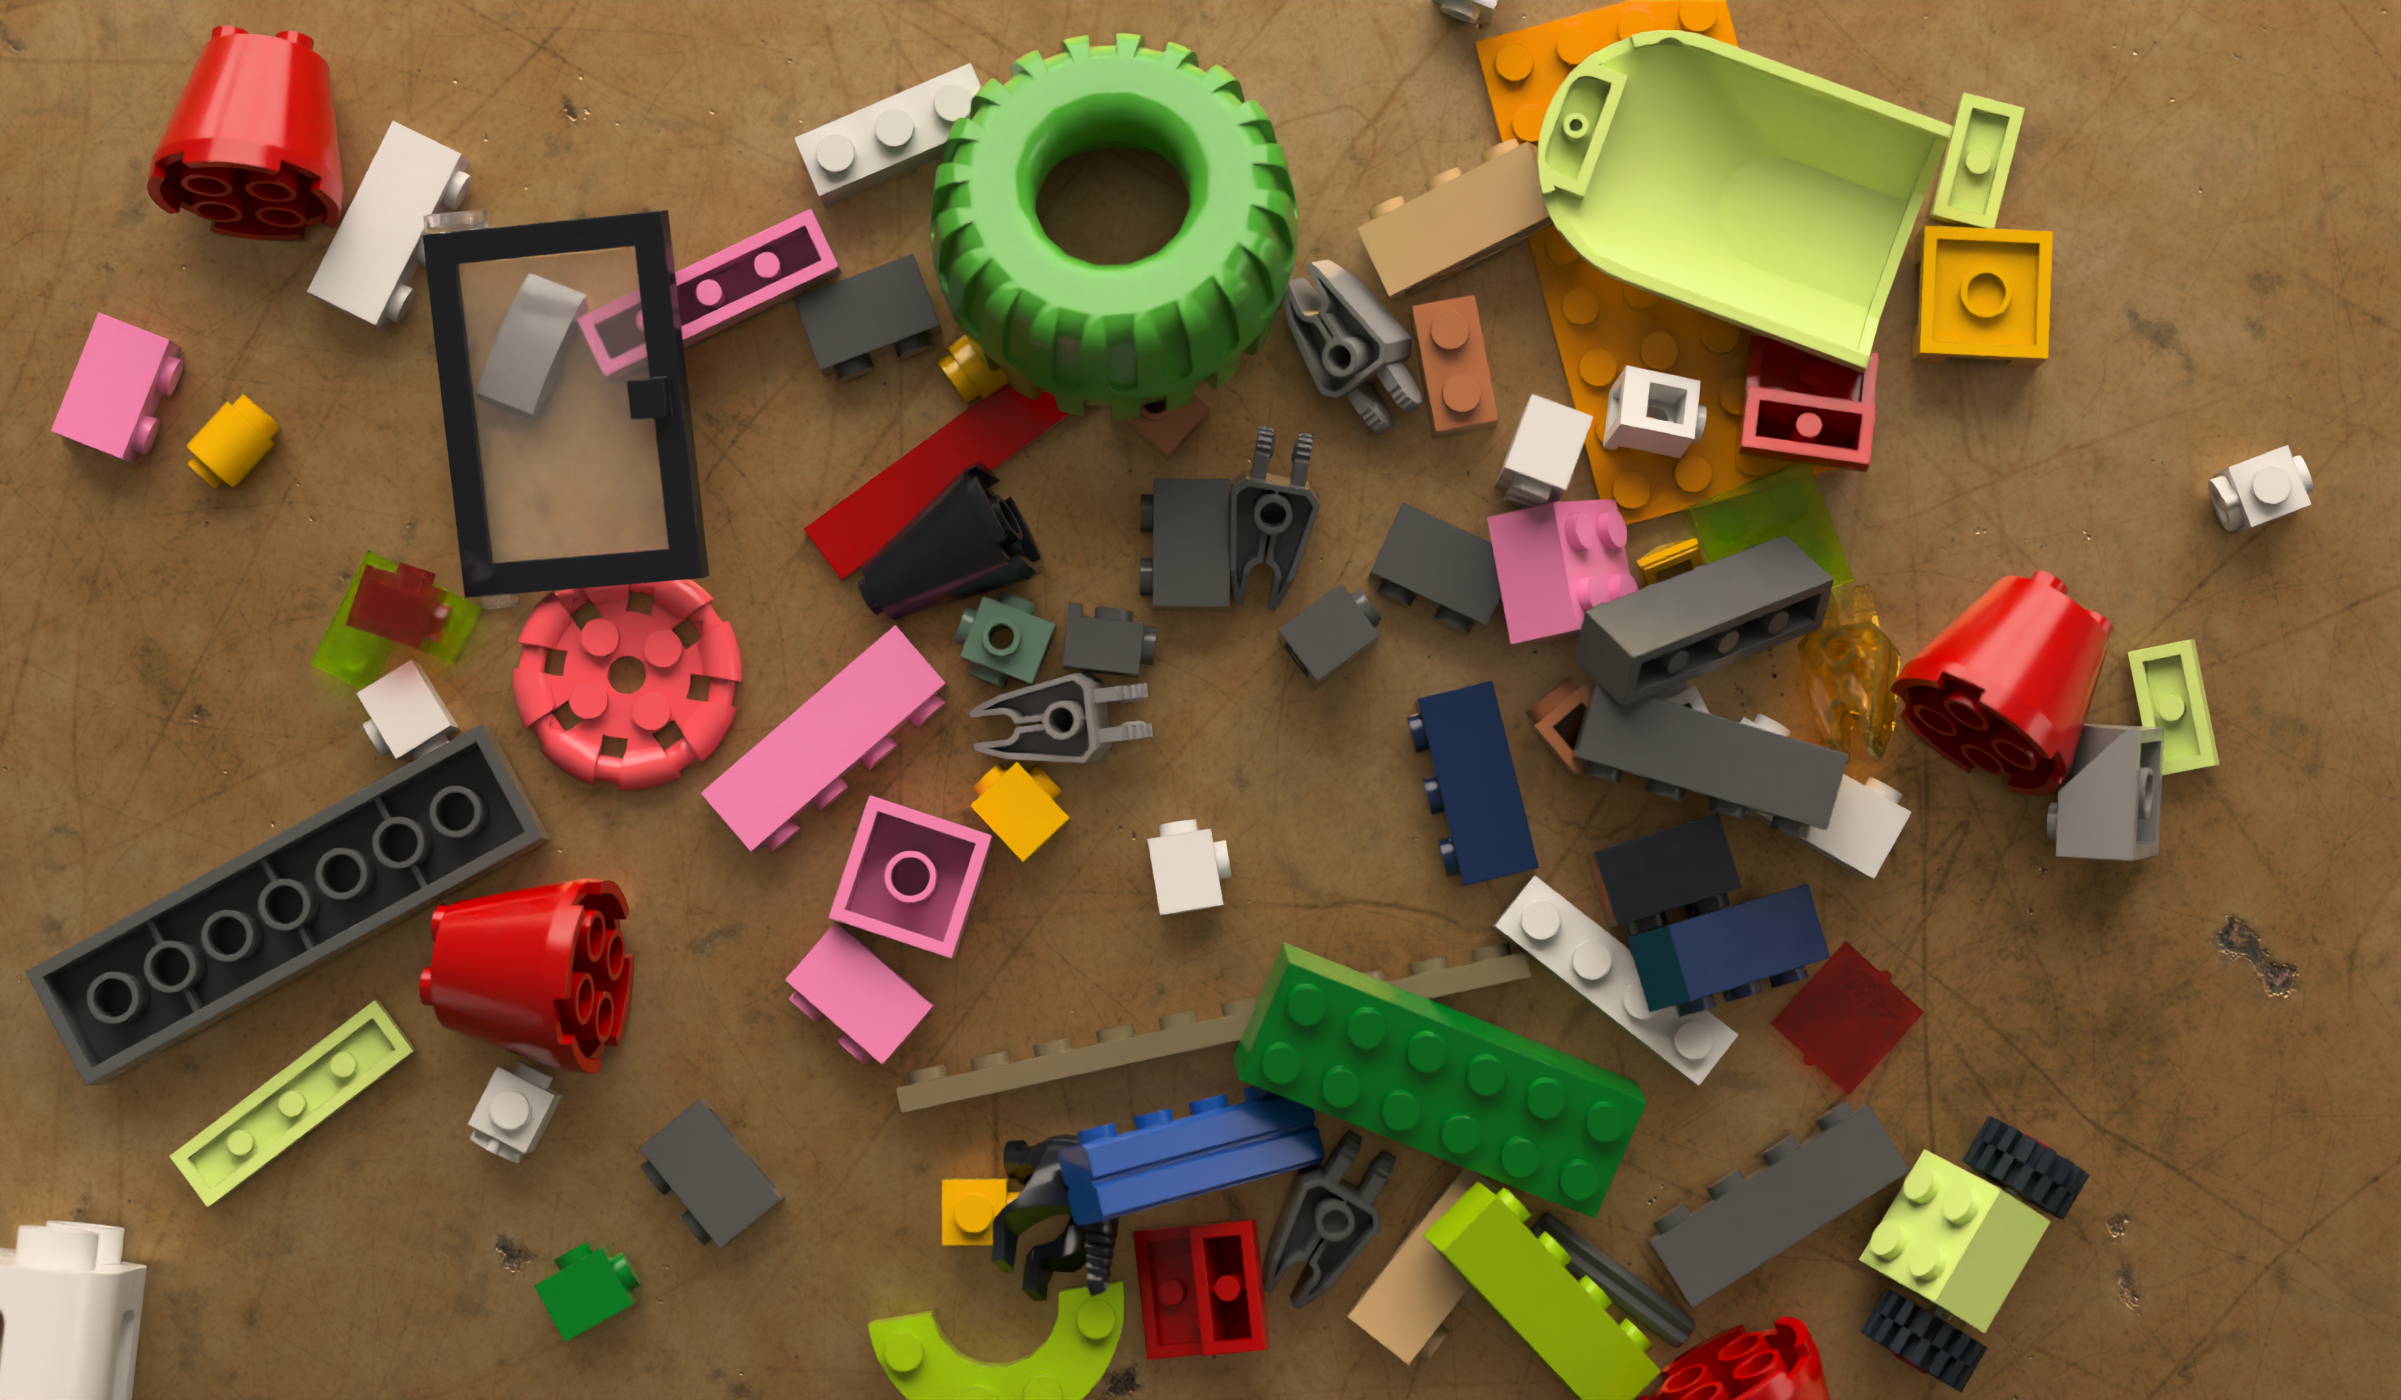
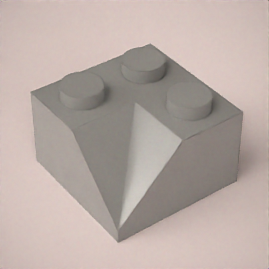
[2047,724,2164,861]

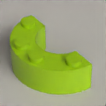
[867,1278,1126,1400]

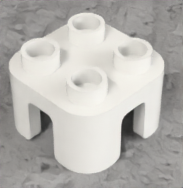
[0,1221,147,1400]

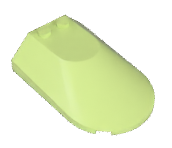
[1537,30,1954,373]

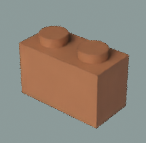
[1409,294,1499,440]

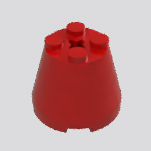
[147,26,344,241]
[1890,570,2114,796]
[419,878,634,1074]
[1636,1316,1831,1400]

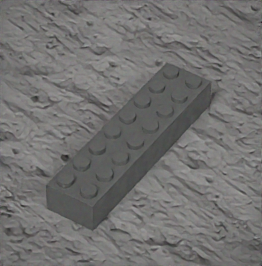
[25,724,551,1086]

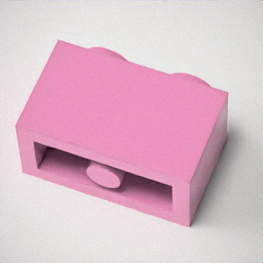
[51,312,183,465]
[785,922,936,1066]

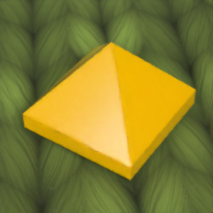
[1637,537,1704,588]

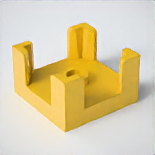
[1910,225,2053,368]

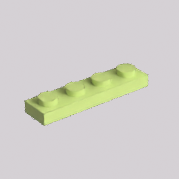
[169,1000,417,1207]

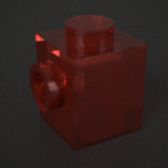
[346,562,452,653]

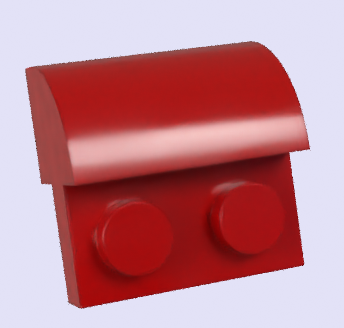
[1736,335,1879,472]
[1133,1219,1270,1360]

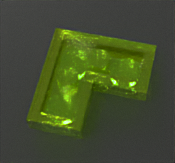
[1689,463,1855,588]
[310,550,484,690]

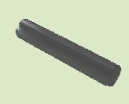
[1530,1213,1696,1348]

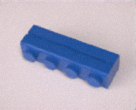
[1057,1086,1325,1226]

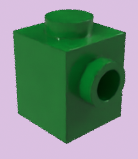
[534,1241,641,1342]

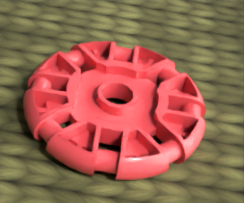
[512,579,743,790]

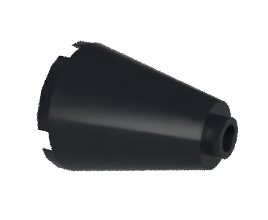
[858,462,1042,620]

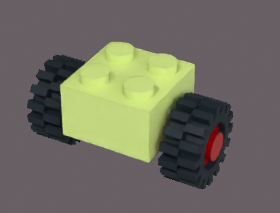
[1859,1116,2090,1393]

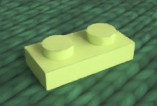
[1929,92,2025,229]
[2128,639,2220,776]

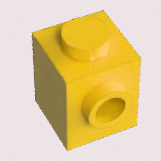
[970,762,1071,864]
[942,1178,1021,1246]

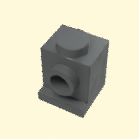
[1062,602,1158,678]

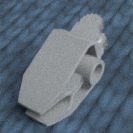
[1284,260,1424,435]
[970,672,1153,763]

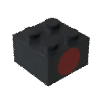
[1585,813,1742,936]

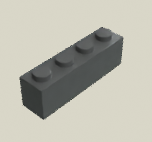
[1574,535,1834,706]
[1572,682,1849,839]
[1646,1100,1911,1308]

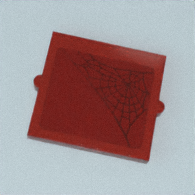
[1770,941,1924,1095]

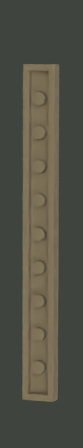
[896,942,1531,1113]

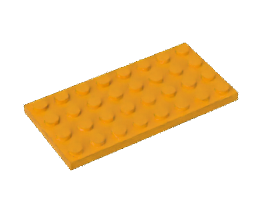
[1474,0,1840,527]

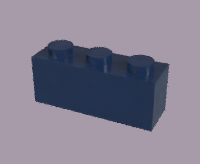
[1407,680,1539,887]
[1627,884,1830,1017]

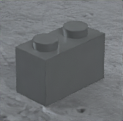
[793,254,943,381]
[1140,478,1230,611]
[1369,502,1501,634]
[1277,584,1381,689]
[639,1098,785,1249]

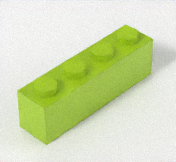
[1422,1181,1661,1400]

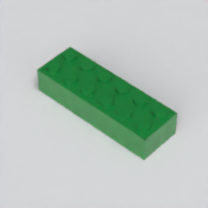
[1233,942,1647,1218]

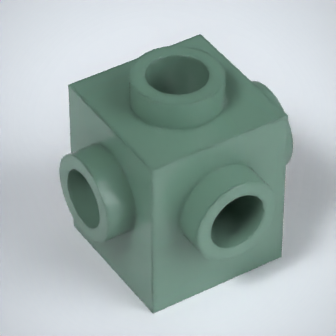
[954,591,1057,688]

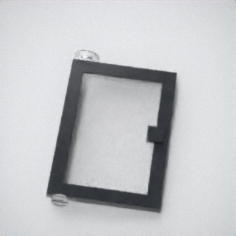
[422,209,709,609]

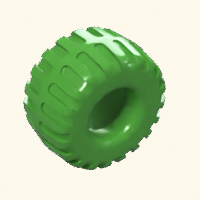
[930,33,1299,419]

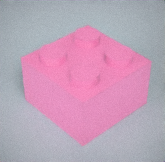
[1487,499,1638,645]
[829,795,995,959]

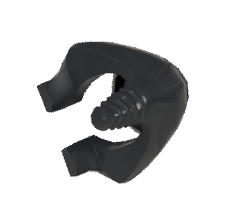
[991,1134,1120,1301]

